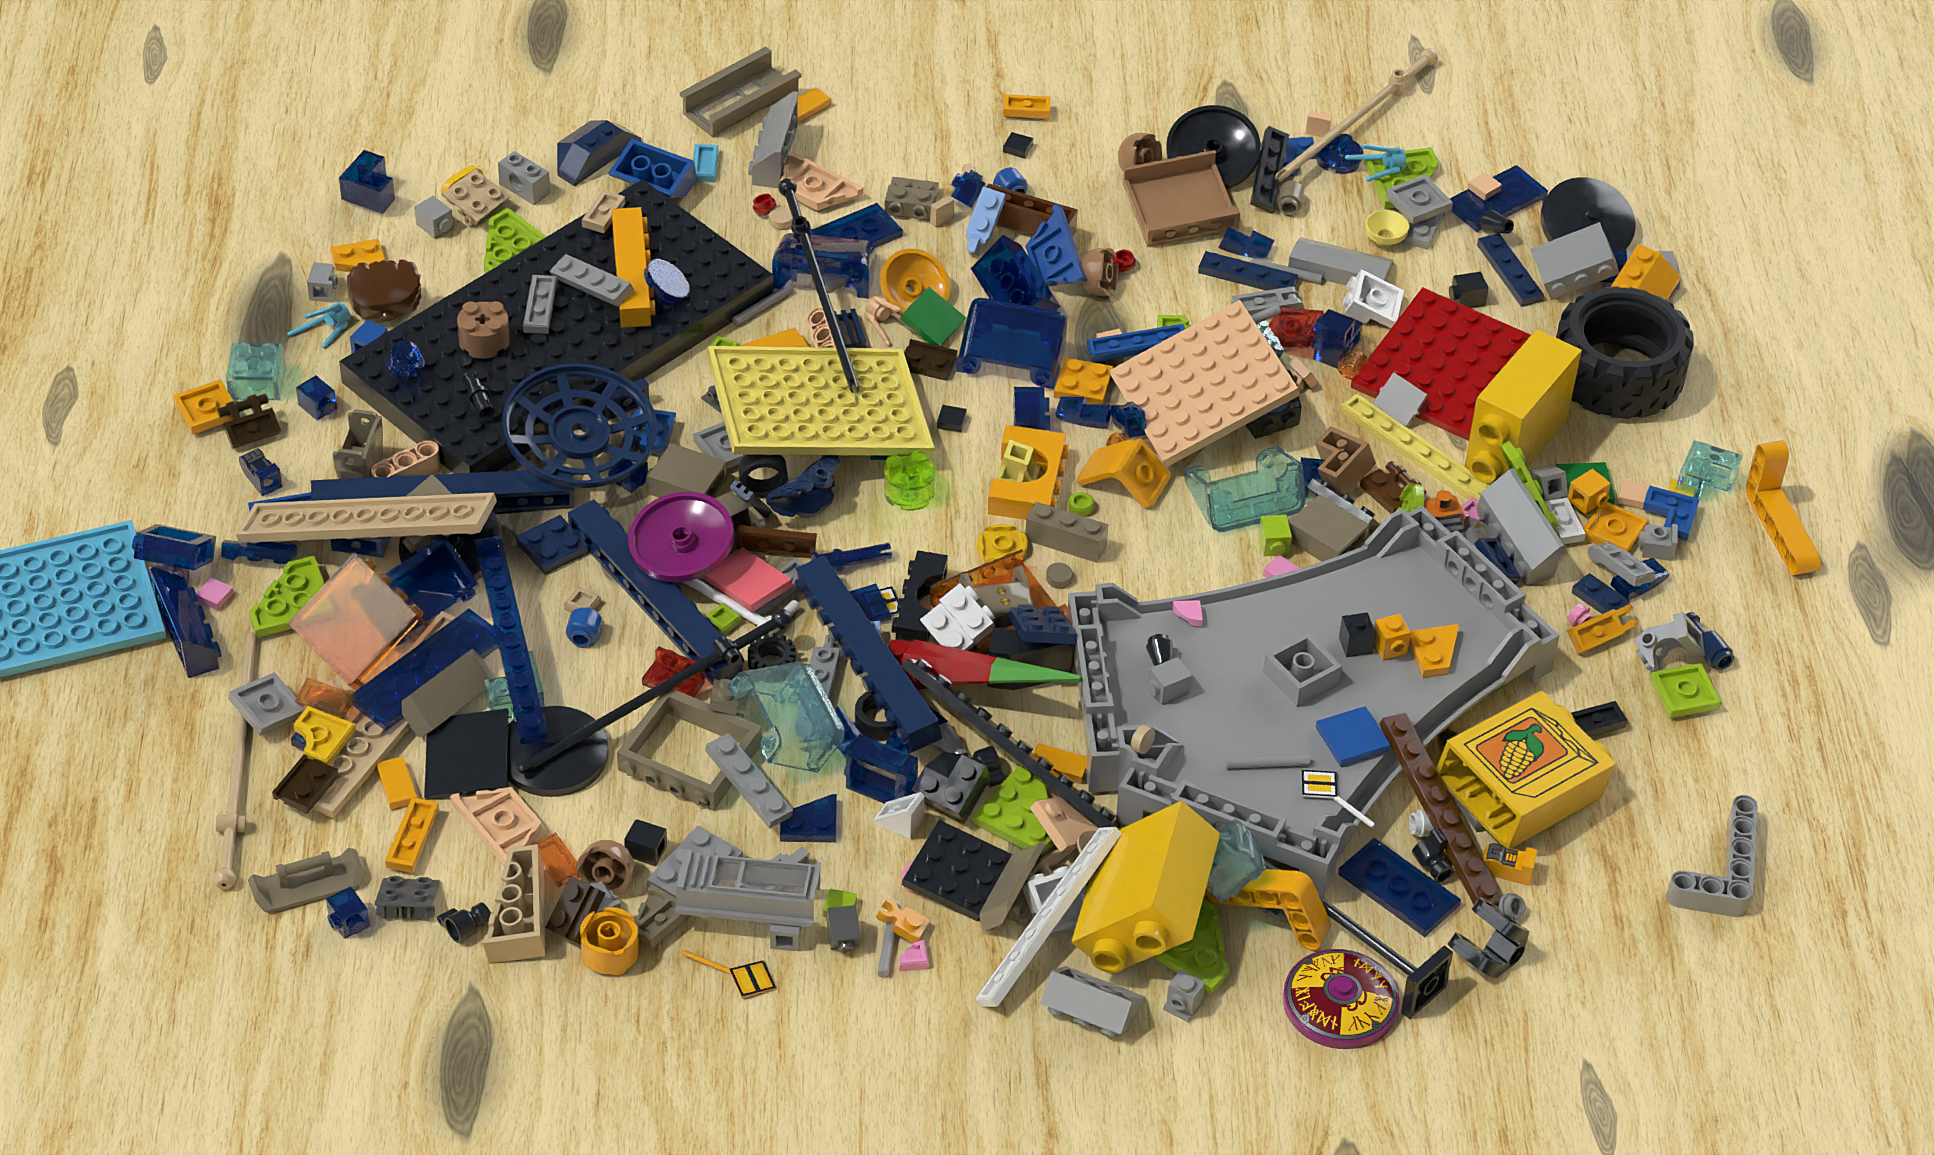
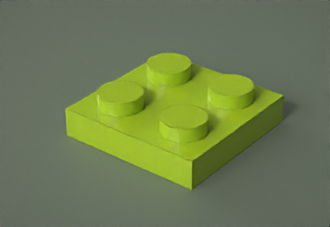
[1650,663,1722,718]

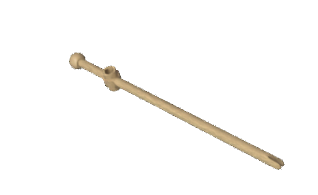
[1275,48,1438,182]
[213,632,256,890]

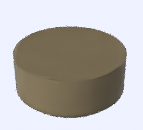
[1046,563,1072,588]

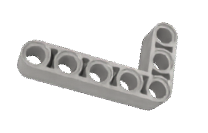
[1666,795,1758,917]

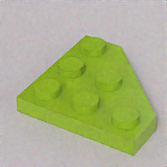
[1364,147,1439,209]
[484,208,547,273]
[1500,441,1560,537]
[249,556,335,638]
[972,765,1054,858]
[1153,898,1229,995]

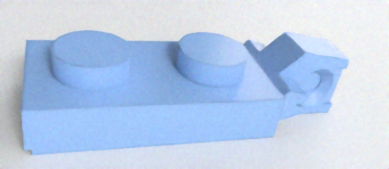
[965,187,1007,255]

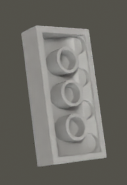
[1288,237,1393,286]

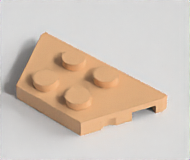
[780,151,864,211]
[450,787,542,865]

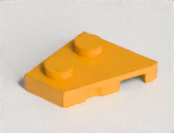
[330,239,385,272]
[1409,624,1459,678]

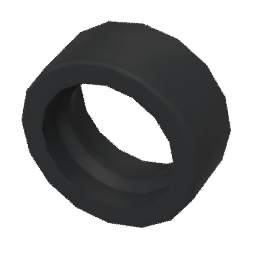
[738,454,788,498]
[855,692,897,740]

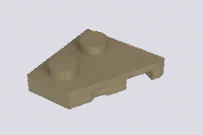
[634,884,691,948]

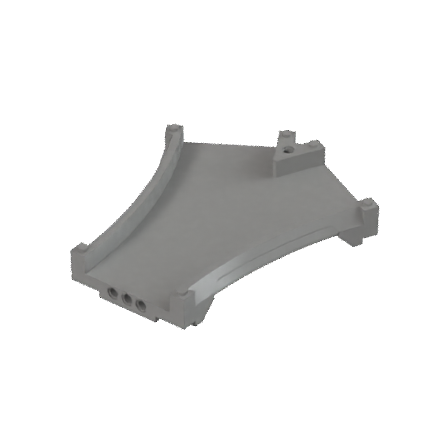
[1067,506,1560,898]

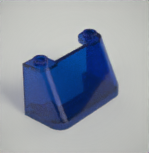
[772,233,877,299]
[956,298,1067,389]
[352,534,479,647]

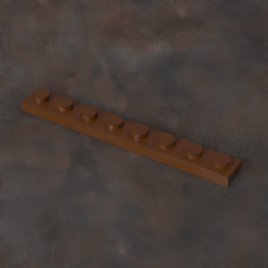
[1379,713,1502,906]

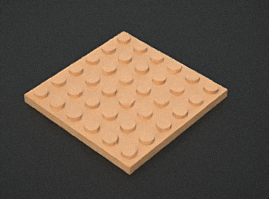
[1110,300,1301,467]

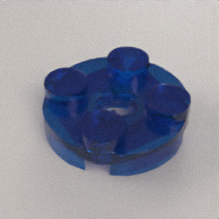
[1316,134,1363,174]

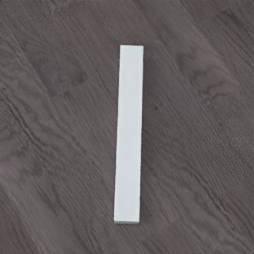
[976,827,1122,1007]

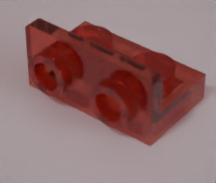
[642,646,705,697]

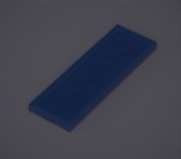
[348,608,507,731]

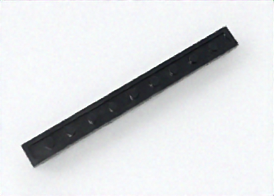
[901,658,1121,829]

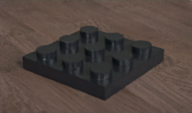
[901,820,1012,921]

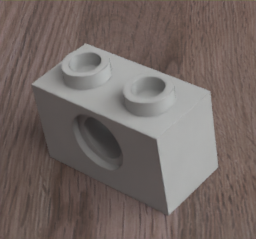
[498,151,550,205]

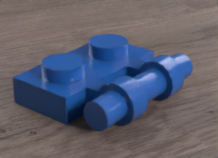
[622,409,676,454]

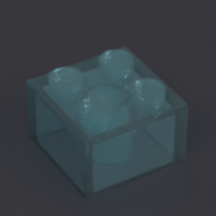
[226,343,286,400]
[1206,818,1266,904]

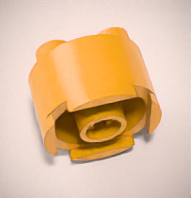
[580,907,639,977]

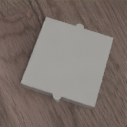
[1373,372,1429,427]

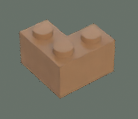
[1315,426,1376,496]

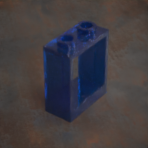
[132,524,216,571]
[844,734,918,804]

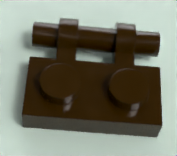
[217,393,281,449]

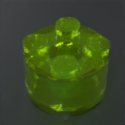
[884,450,936,511]

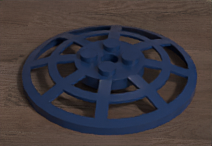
[502,363,657,488]

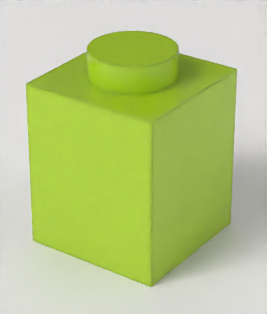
[1259,514,1292,556]

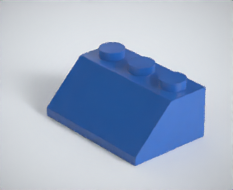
[608,139,697,198]

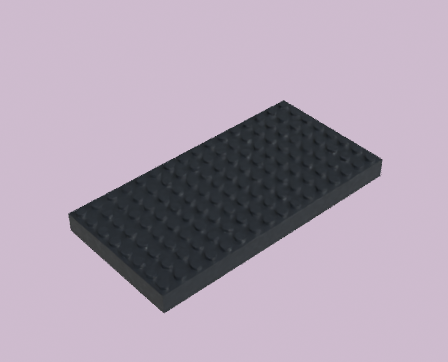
[339,179,774,474]

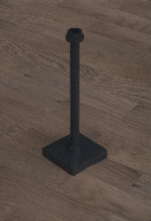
[1319,895,1453,1019]

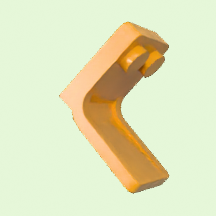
[1076,438,1171,508]

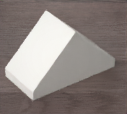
[873,792,925,840]

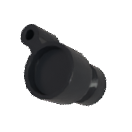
[971,745,1006,788]
[1412,827,1454,882]
[437,902,491,943]

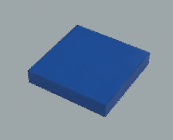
[1316,706,1391,766]

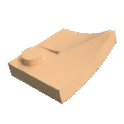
[1030,796,1100,853]

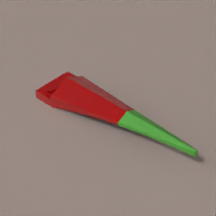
[888,639,1083,690]

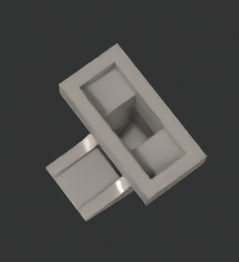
[1634,612,1706,672]

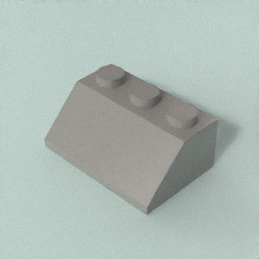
[1531,222,1620,300]
[1040,966,1145,1037]

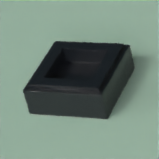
[1003,132,1033,158]
[937,404,967,432]

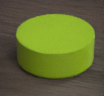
[1068,492,1094,517]

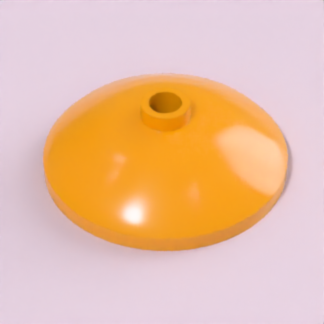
[880,248,951,314]

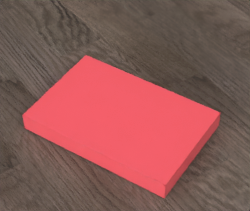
[703,547,793,612]

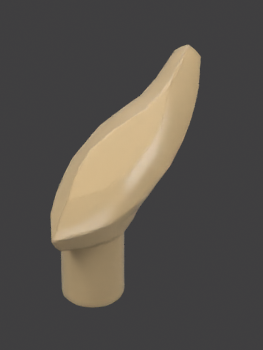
[1032,848,1075,877]

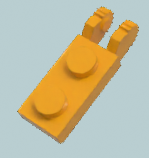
[1567,604,1639,654]

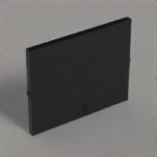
[424,708,509,800]

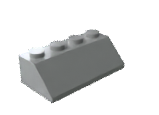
[748,91,798,188]
[1476,469,1564,586]

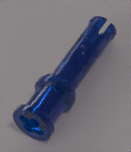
[811,542,892,572]

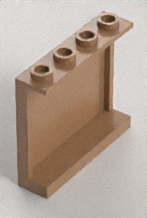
[1123,150,1240,247]

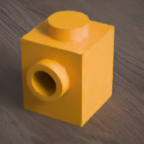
[1567,469,1611,514]
[1374,614,1411,660]

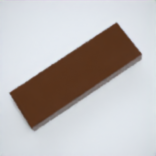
[737,525,817,558]

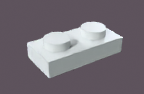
[1545,498,1586,544]

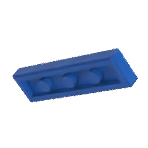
[1086,324,1185,362]

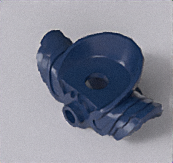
[766,455,840,518]

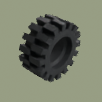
[747,633,796,683]

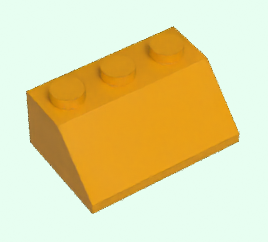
[1611,244,1680,300]

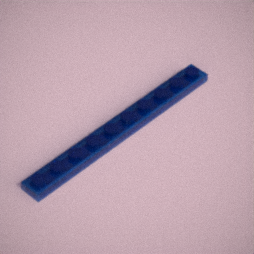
[475,536,548,744]

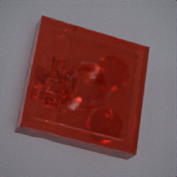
[1263,308,1325,349]

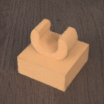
[1289,357,1319,391]

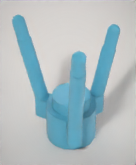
[1345,144,1406,181]
[288,302,350,348]

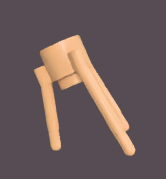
[865,296,904,346]

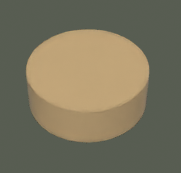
[769,207,793,229]
[1131,725,1155,754]

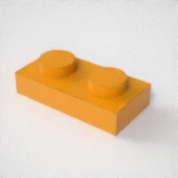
[1003,94,1051,119]

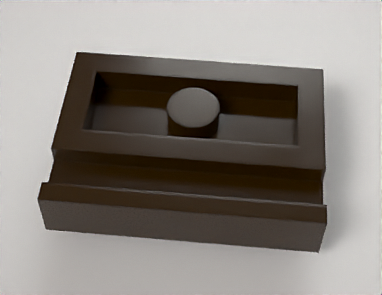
[904,339,958,381]
[272,754,339,814]
[545,876,606,944]

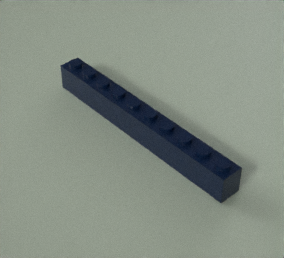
[311,470,575,512]
[568,499,744,686]
[795,555,942,752]

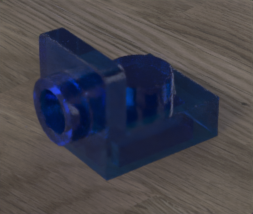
[1297,457,1325,498]
[608,459,648,493]

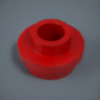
[753,194,776,215]
[1112,249,1136,272]

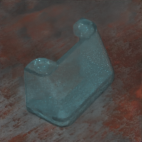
[1184,446,1306,532]
[728,662,844,773]

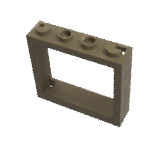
[617,689,763,811]

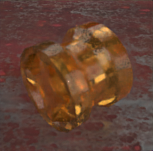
[1337,348,1368,380]

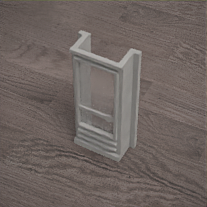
[675,849,821,928]

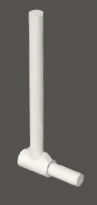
[683,579,800,639]

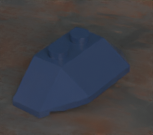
[557,120,641,186]

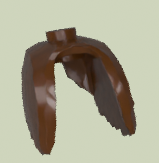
[347,259,422,321]

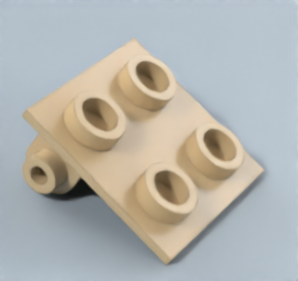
[442,169,510,226]

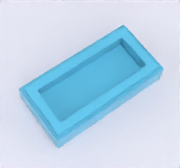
[693,144,719,183]

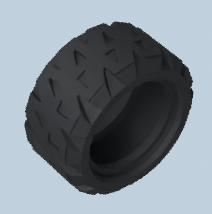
[1556,286,1694,419]

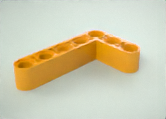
[1746,440,1821,576]
[1203,865,1332,951]

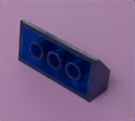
[970,235,1061,332]
[150,567,222,678]

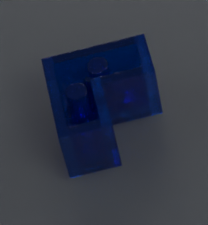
[339,150,395,214]
[1312,309,1363,370]

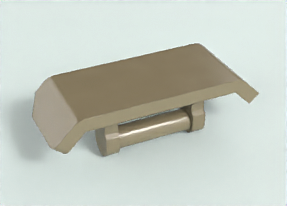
[402,649,496,737]
[980,842,1047,931]
[248,848,364,914]

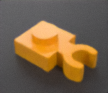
[876,898,930,943]

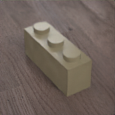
[1025,502,1109,563]

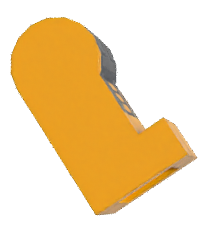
[1483,843,1538,886]

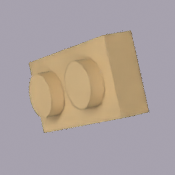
[582,190,625,233]

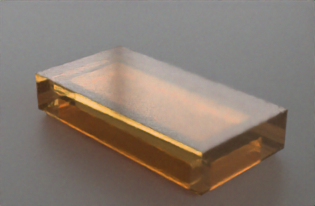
[295,677,356,719]
[531,832,580,888]

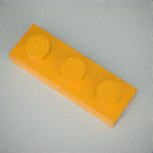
[385,797,439,873]

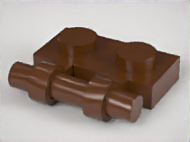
[1360,461,1427,514]

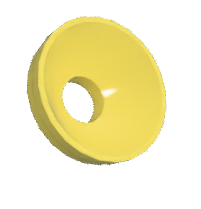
[1365,210,1409,246]

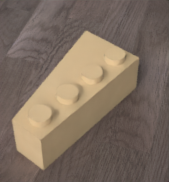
[482,844,546,964]

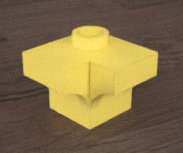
[996,439,1041,482]

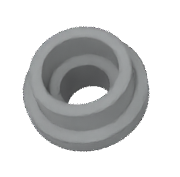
[1499,893,1525,921]

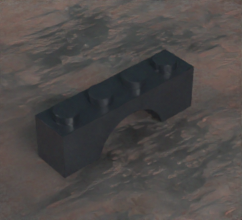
[891,550,948,642]

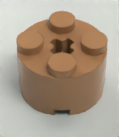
[457,301,510,358]

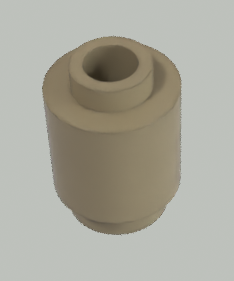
[1278,181,1304,215]

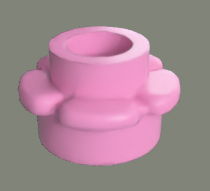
[1567,604,1591,627]

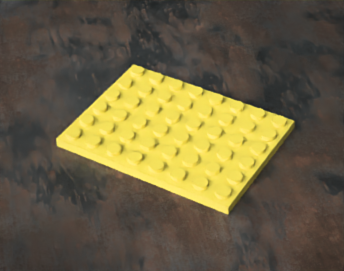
[706,346,934,456]

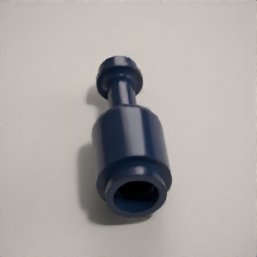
[1686,612,1734,670]

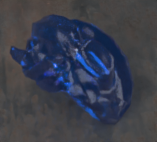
[386,340,425,378]

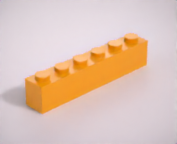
[612,207,655,327]

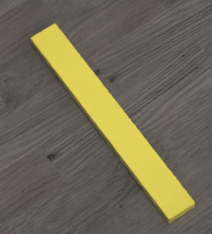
[1340,394,1490,501]

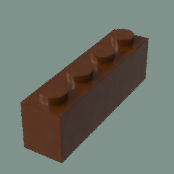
[986,183,1078,236]

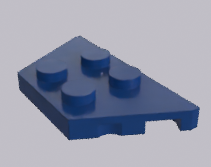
[1025,203,1087,288]

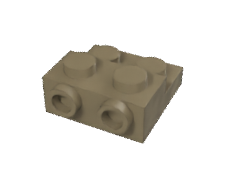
[884,177,939,220]

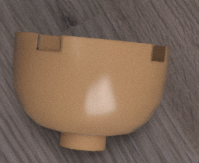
[1118,133,1162,172]
[1080,248,1119,297]
[576,840,635,896]

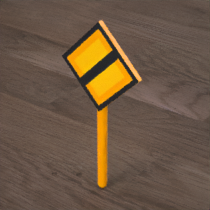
[682,950,776,998]

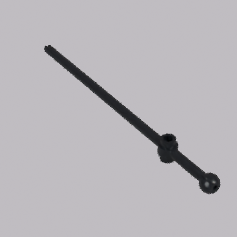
[778,178,859,394]
[518,609,792,774]

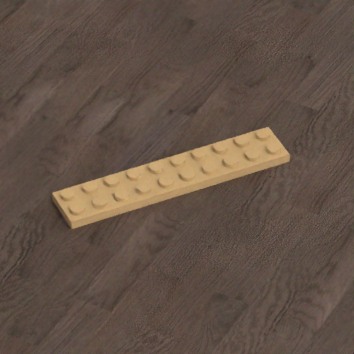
[236,493,497,543]
[312,611,487,819]

